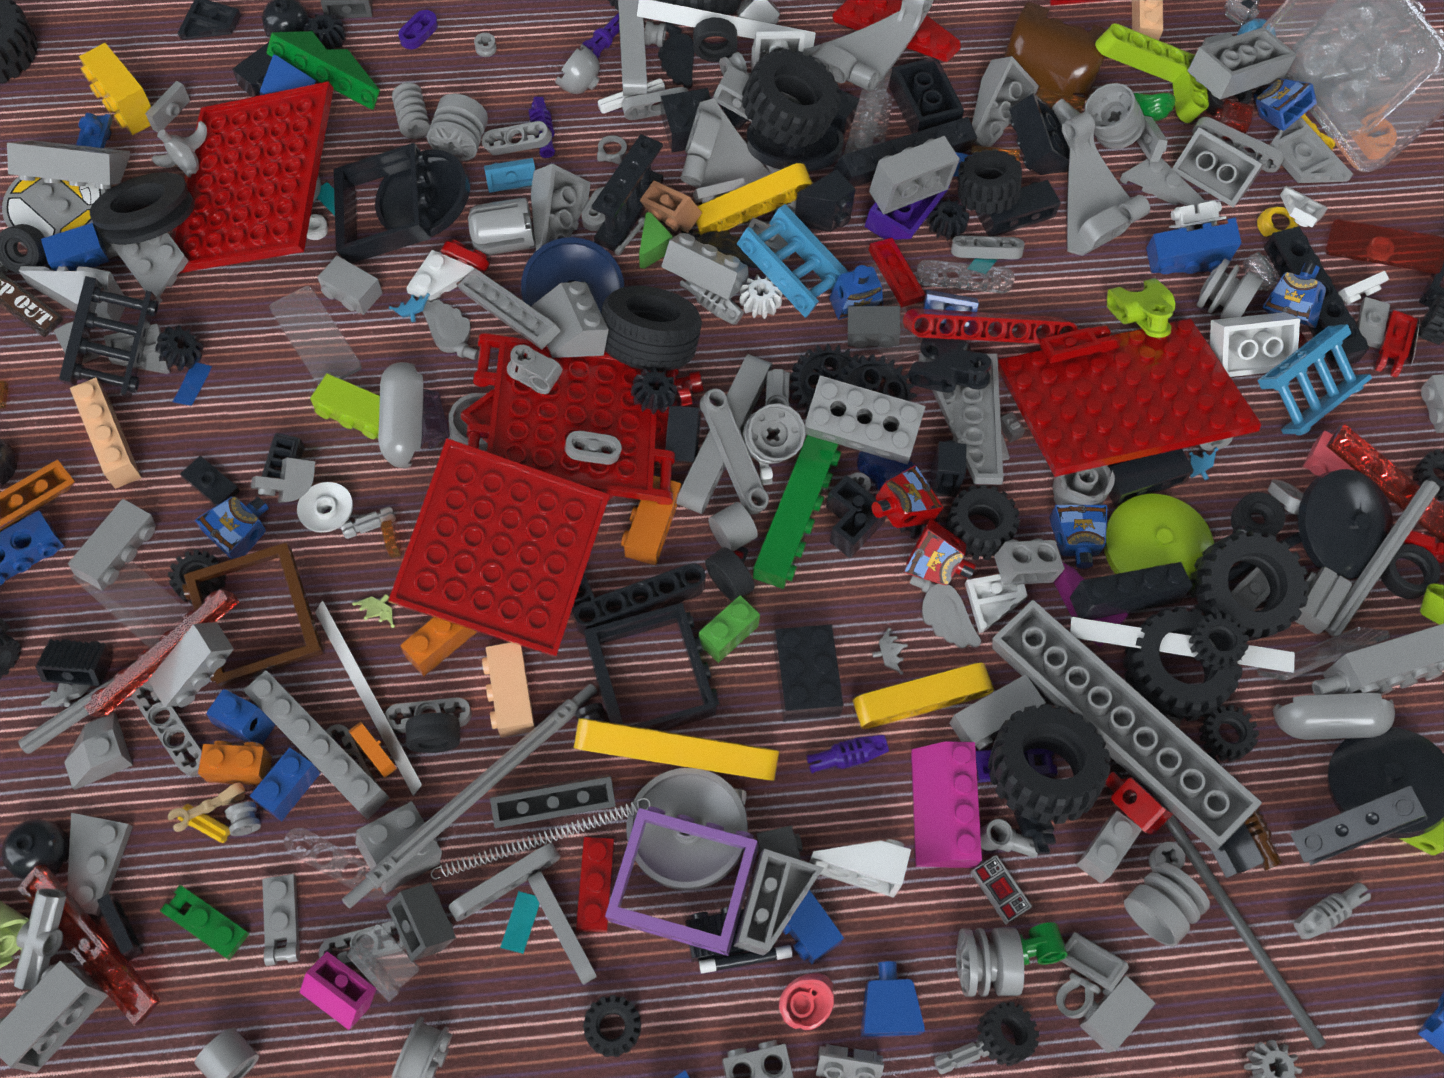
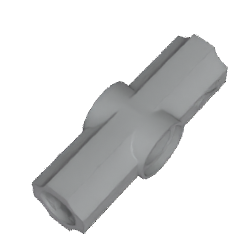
[13,888,66,990]

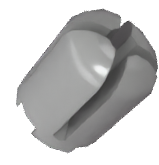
[468,198,535,256]

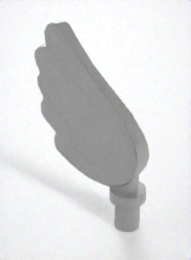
[422,300,479,360]
[910,576,981,649]

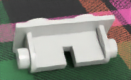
[1169,200,1226,231]

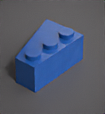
[1146,217,1241,275]

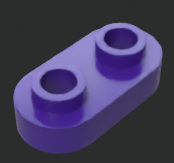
[398,10,438,49]

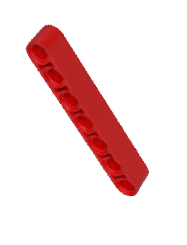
[903,308,1079,344]

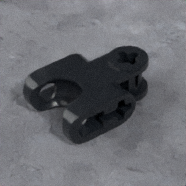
[908,338,991,393]

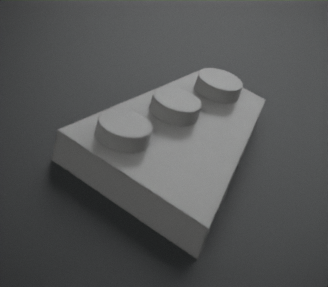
[66,813,133,916]

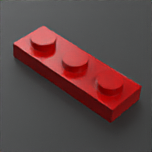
[868,238,926,308]
[576,837,614,933]

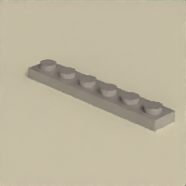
[457,268,560,350]

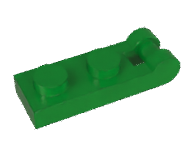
[159,885,250,960]

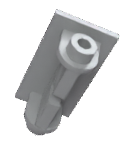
[816,1044,884,1078]

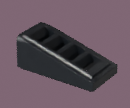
[262,433,305,493]

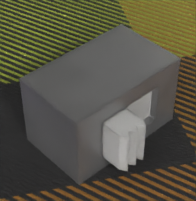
[1000,412,1025,443]

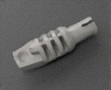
[680,279,744,325]
[1293,882,1371,939]

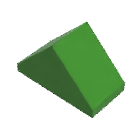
[639,212,673,269]

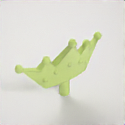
[352,594,395,628]

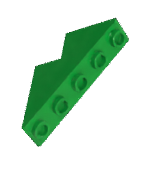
[266,31,380,110]

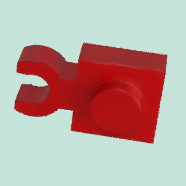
[1402,531,1444,563]

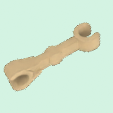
[168,782,245,832]

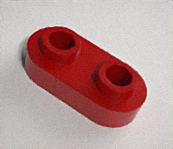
[440,240,490,274]

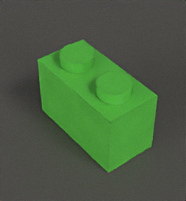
[699,596,760,663]

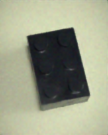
[889,57,964,133]
[773,624,844,722]

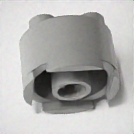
[1053,465,1115,505]

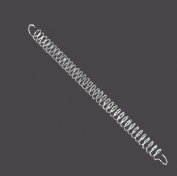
[431,798,650,879]

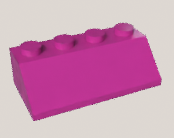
[911,741,982,868]

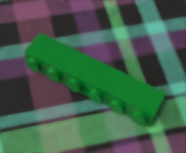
[753,435,842,589]

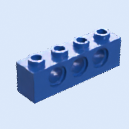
[0,510,65,586]

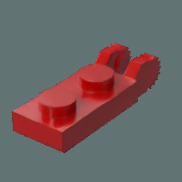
[1375,310,1418,378]
[1040,325,1118,363]

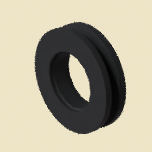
[90,172,195,245]

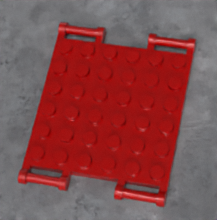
[466,333,679,505]

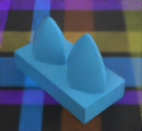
[484,158,535,193]

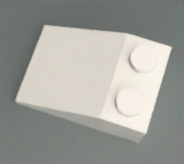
[751,31,805,71]
[809,839,911,898]

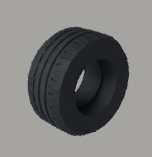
[601,286,702,371]

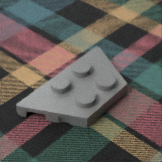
[1270,117,1353,183]
[111,233,188,304]

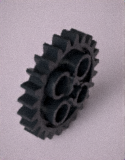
[789,344,873,417]
[834,354,917,432]

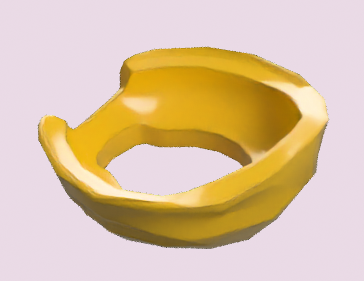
[1257,206,1298,237]

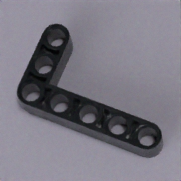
[571,563,706,635]

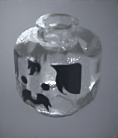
[1224,0,1261,26]

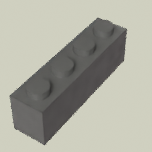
[490,774,616,828]

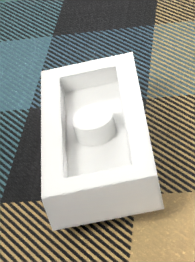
[1338,271,1389,305]

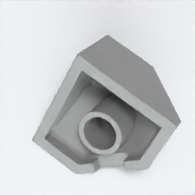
[737,0,780,25]
[64,712,133,790]

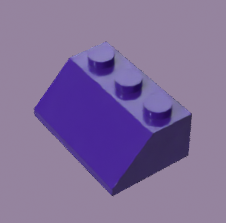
[864,185,950,240]

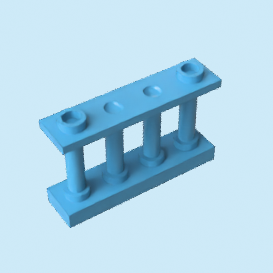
[737,204,848,318]
[1257,324,1372,435]

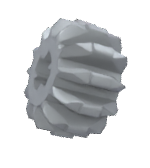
[1243,1040,1303,1078]

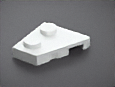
[1280,186,1328,227]
[406,250,475,303]
[965,574,1028,633]

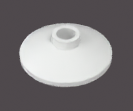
[297,482,353,532]

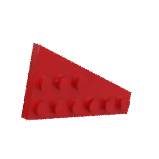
[832,0,961,62]

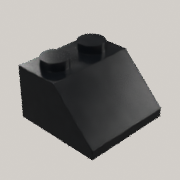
[795,169,856,232]

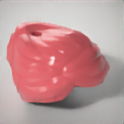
[779,972,834,1030]

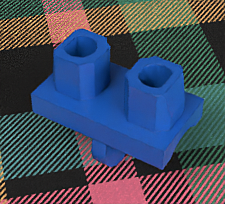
[76,113,113,148]

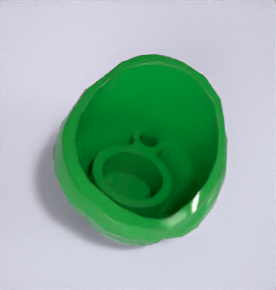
[1134,93,1176,121]

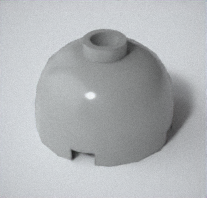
[555,44,600,94]

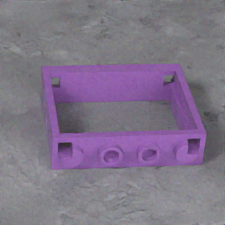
[605,806,759,956]

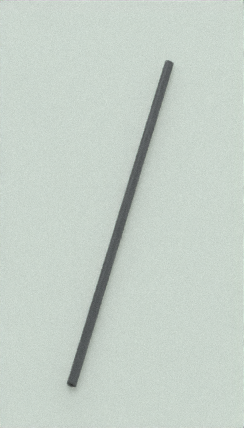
[1165,815,1327,1049]

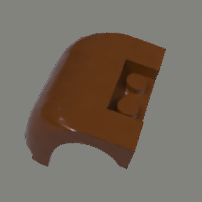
[1004,1,1107,97]

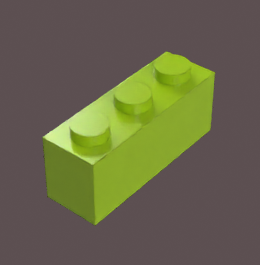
[310,373,380,439]

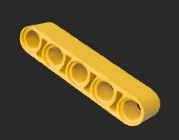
[696,163,813,235]
[852,663,994,729]

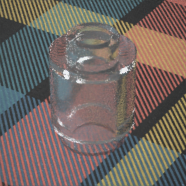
[1243,252,1280,291]

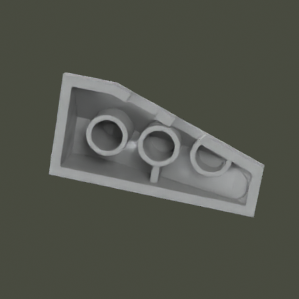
[972,56,1039,150]
[531,164,591,251]
[19,266,125,321]

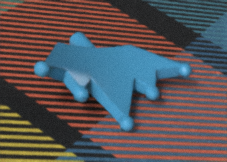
[389,293,430,322]
[1189,447,1218,481]

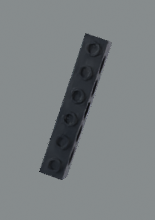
[1264,226,1369,369]

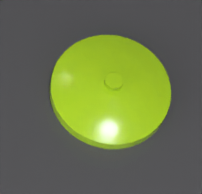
[1104,494,1214,592]

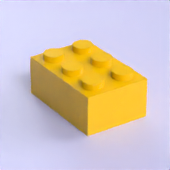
[79,43,151,135]

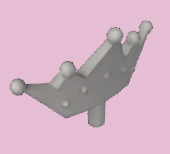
[872,628,908,675]
[41,683,90,707]

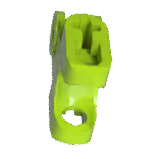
[1107,278,1175,338]

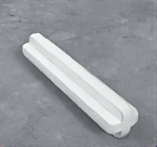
[598,78,665,114]

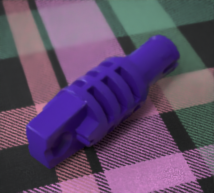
[528,96,555,158]
[806,735,889,774]

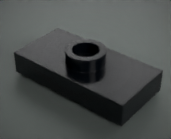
[180,456,240,506]

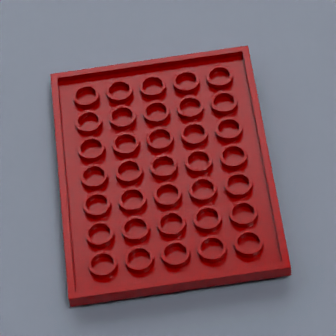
[171,81,334,273]
[998,318,1261,477]

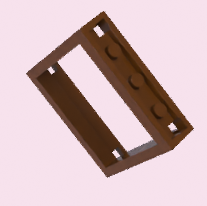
[182,542,325,687]

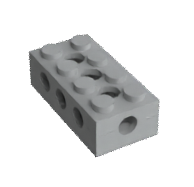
[804,376,926,465]

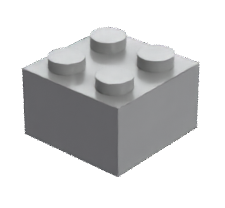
[355,801,442,894]

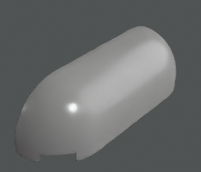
[378,362,423,469]
[1273,693,1395,740]

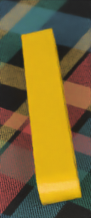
[573,718,779,781]

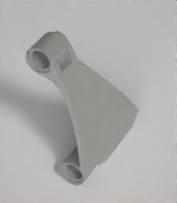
[803,0,934,92]
[681,98,796,214]
[1062,112,1150,256]

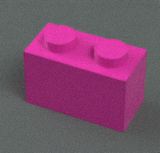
[300,951,377,1030]

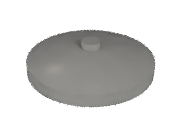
[626,768,748,890]

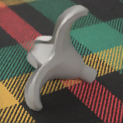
[152,121,207,178]

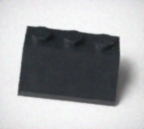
[1009,93,1070,175]

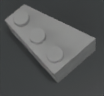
[734,849,824,955]

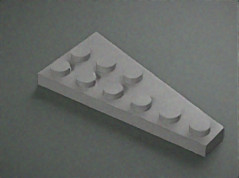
[918,353,1003,485]

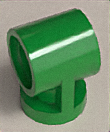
[1019,922,1068,966]

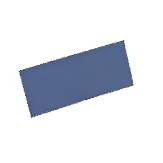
[172,363,212,406]

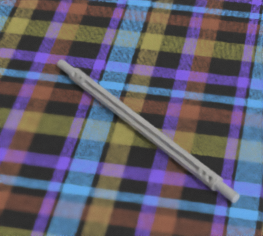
[342,684,597,908]

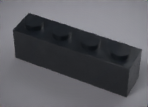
[1069,562,1193,620]

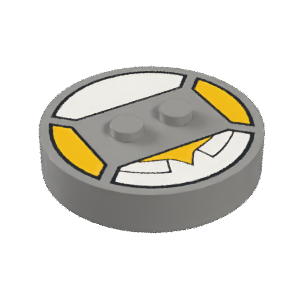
[2,177,107,248]

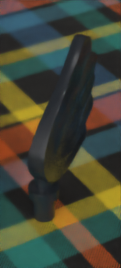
[658,22,695,89]
[681,229,758,268]

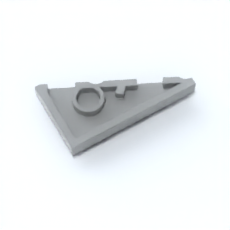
[1120,158,1206,214]

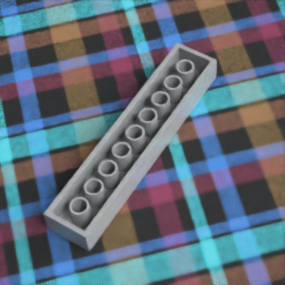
[992,600,1262,852]

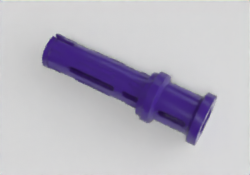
[582,13,620,59]

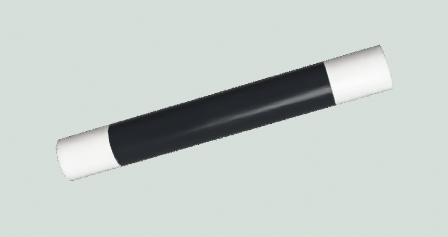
[699,945,792,974]

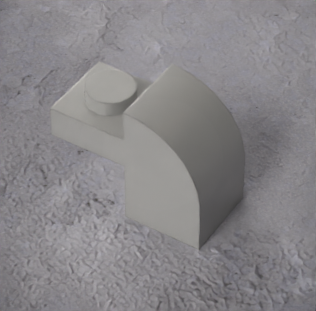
[251,458,315,503]

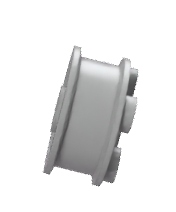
[391,1016,453,1078]

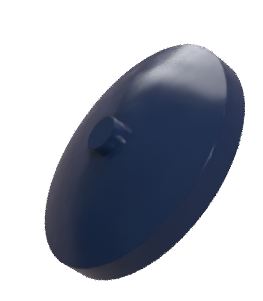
[521,237,624,313]

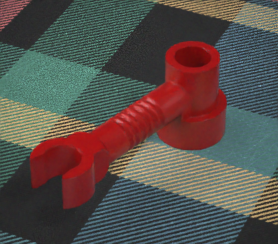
[675,371,704,407]

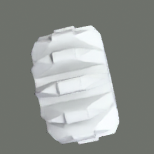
[739,274,782,319]

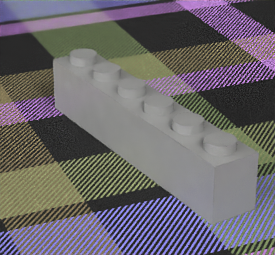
[243,670,390,819]

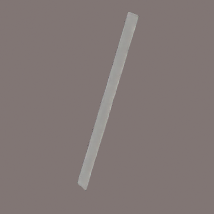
[637,0,816,49]
[315,601,422,795]
[1070,617,1295,673]

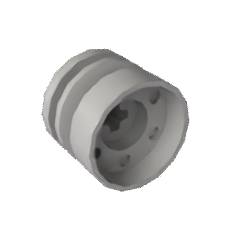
[1084,83,1145,149]
[427,93,488,161]
[1196,259,1264,319]
[742,403,806,464]
[1124,862,1210,947]
[956,928,1024,997]

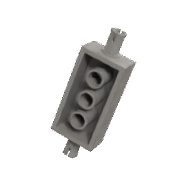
[1312,624,1444,695]

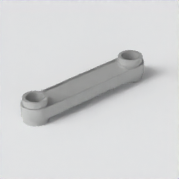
[699,389,769,515]

